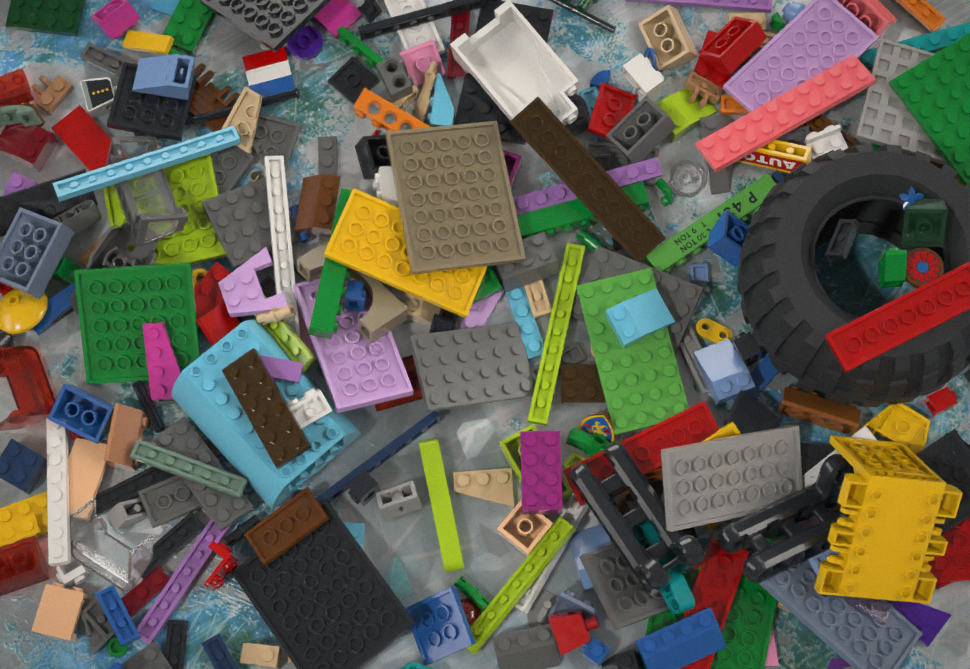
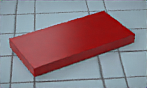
[51,105,127,171]

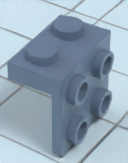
[547,590,597,619]

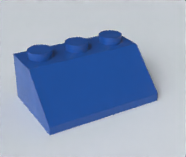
[48,384,115,444]

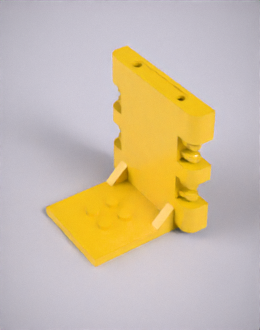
[814,435,963,604]

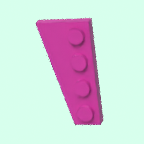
[142,322,181,400]

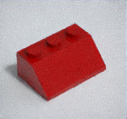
[698,16,767,74]

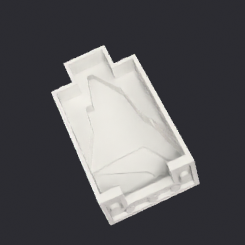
[450,0,579,126]

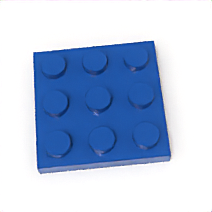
[406,586,476,666]

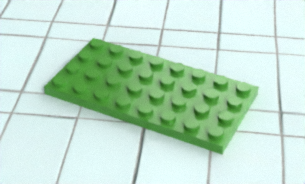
[576,268,689,435]

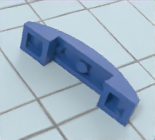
[33,283,76,336]

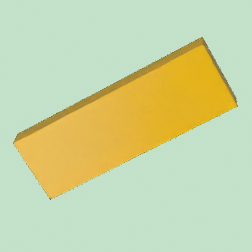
[122,30,174,55]

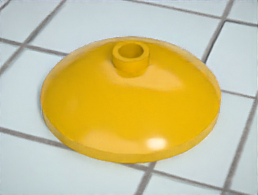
[0,289,48,334]

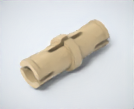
[257,304,296,326]

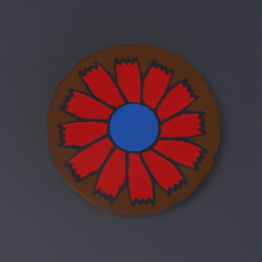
[905,247,944,288]

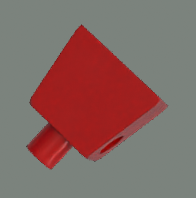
[548,610,600,655]

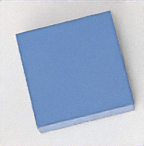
[689,263,709,284]

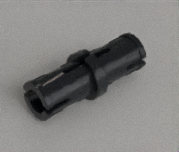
[223,514,261,548]

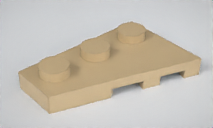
[221,86,263,154]
[453,468,514,508]

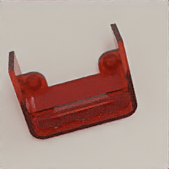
[0,346,56,431]

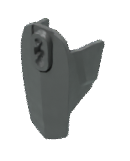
[70,222,158,315]

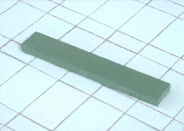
[130,439,248,499]

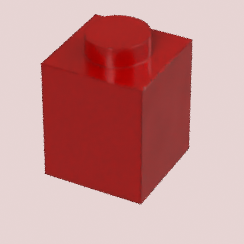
[923,386,958,417]

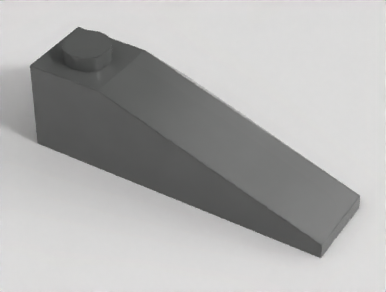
[698,115,735,195]

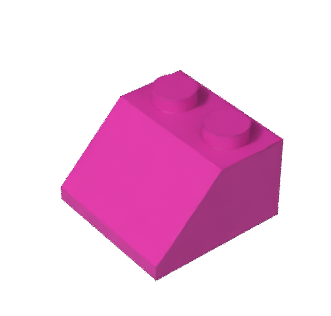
[90,0,141,40]

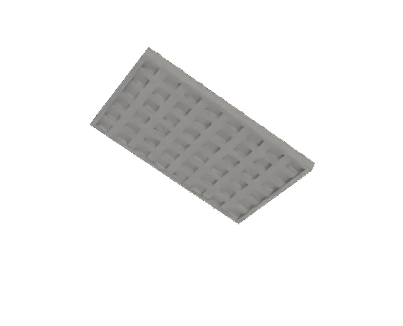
[855,38,949,166]

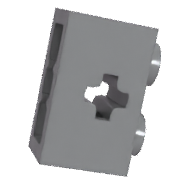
[376,480,423,520]

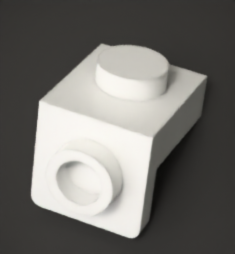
[56,565,90,587]

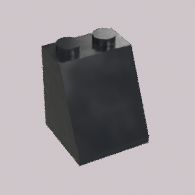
[723,390,782,434]

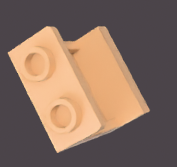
[31,582,88,642]

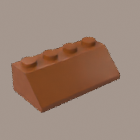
[776,386,861,436]

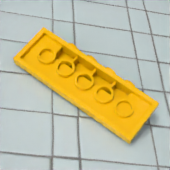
[0,491,48,553]

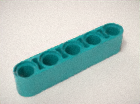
[632,521,695,614]

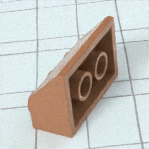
[104,403,148,471]

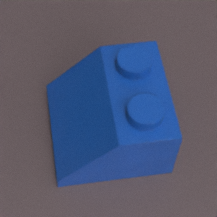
[707,210,749,267]

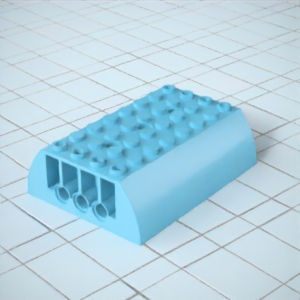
[171,320,362,510]

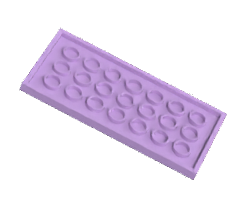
[722,0,879,113]
[293,278,413,413]

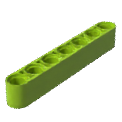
[419,438,465,573]

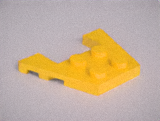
[851,403,930,455]

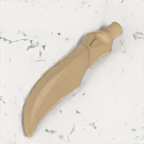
[414,61,438,123]

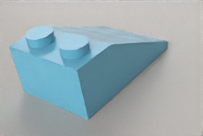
[605,288,675,350]

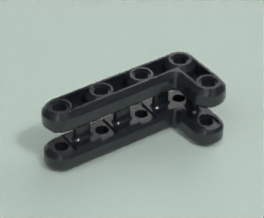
[569,442,705,595]
[718,454,851,583]

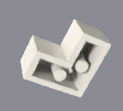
[622,53,664,102]

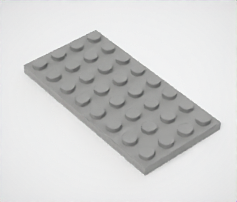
[661,425,803,532]

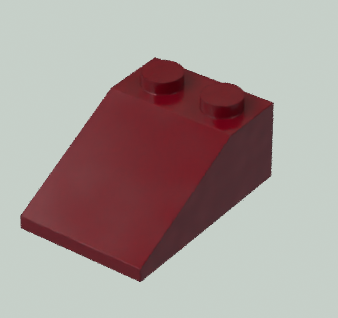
[0,123,58,172]

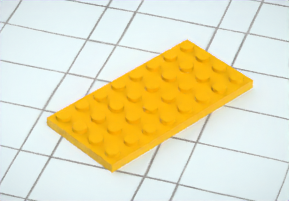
[323,188,487,318]

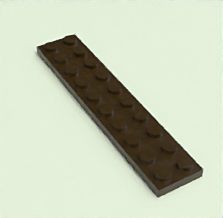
[509,96,666,262]

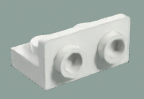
[804,124,848,161]
[287,388,332,428]

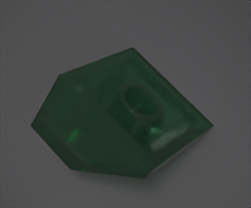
[901,199,948,247]

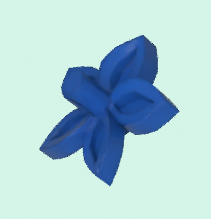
[899,186,924,210]

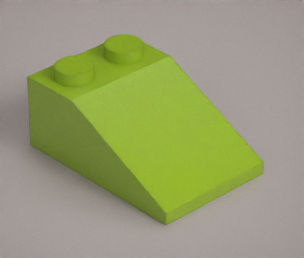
[656,88,718,143]

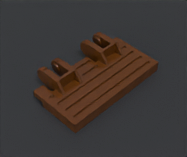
[189,63,240,132]

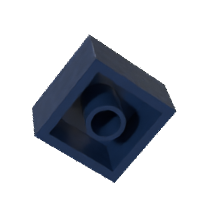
[0,438,47,495]

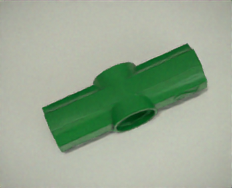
[566,427,611,457]

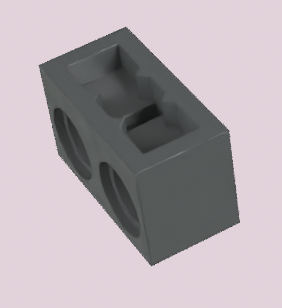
[376,55,414,102]

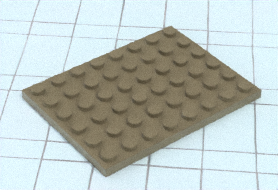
[385,121,526,275]

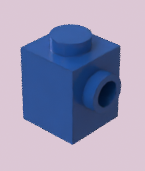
[581,637,611,667]

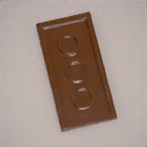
[244,487,330,566]

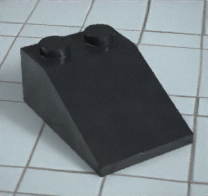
[355,135,391,180]

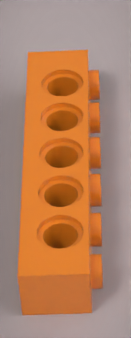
[353,88,430,132]

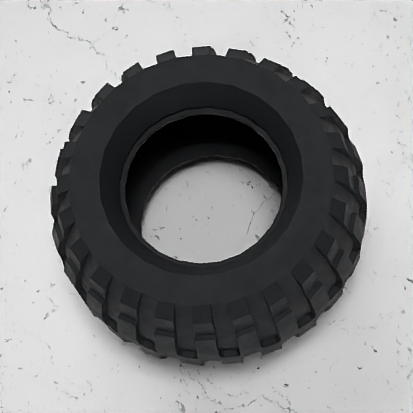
[737,143,970,407]

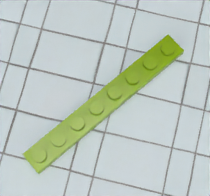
[467,517,576,655]

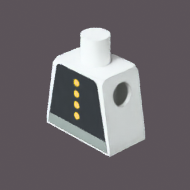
[80,77,117,119]

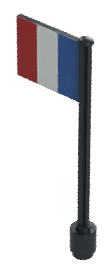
[134,46,300,144]

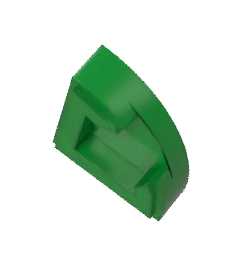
[770,12,785,34]

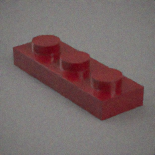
[121,566,170,618]

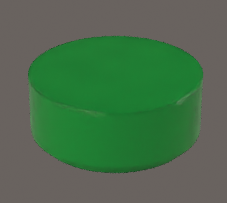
[107,637,129,658]

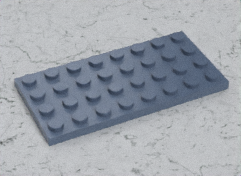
[759,524,923,669]

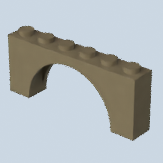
[297,239,408,343]

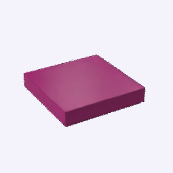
[313,0,363,39]

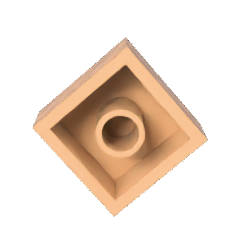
[497,499,553,556]

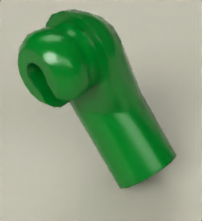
[656,178,673,207]

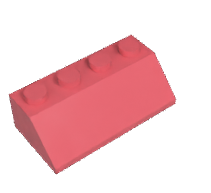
[837,0,897,39]

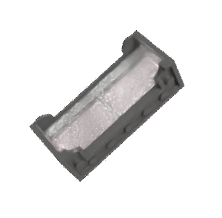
[106,136,188,246]

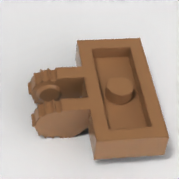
[683,71,723,109]
[31,75,74,115]

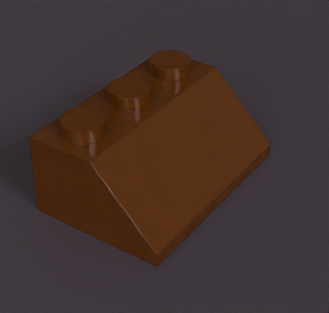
[295,174,340,237]

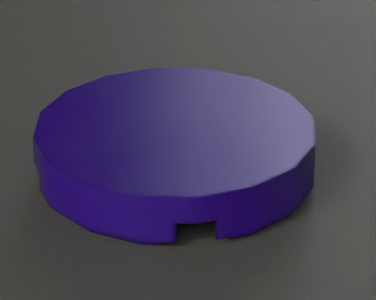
[287,25,323,60]

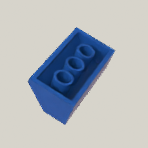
[635,608,726,669]

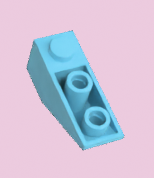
[427,73,455,127]

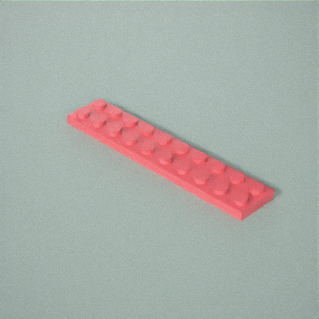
[695,55,876,173]

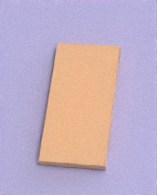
[68,438,108,520]

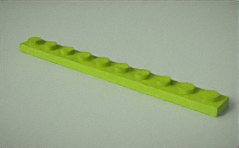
[528,243,586,426]

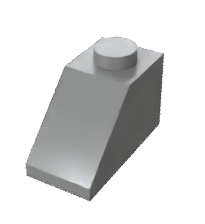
[107,498,148,530]

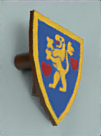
[578,412,616,443]

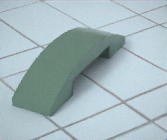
[0,105,42,127]

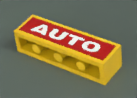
[737,140,812,173]

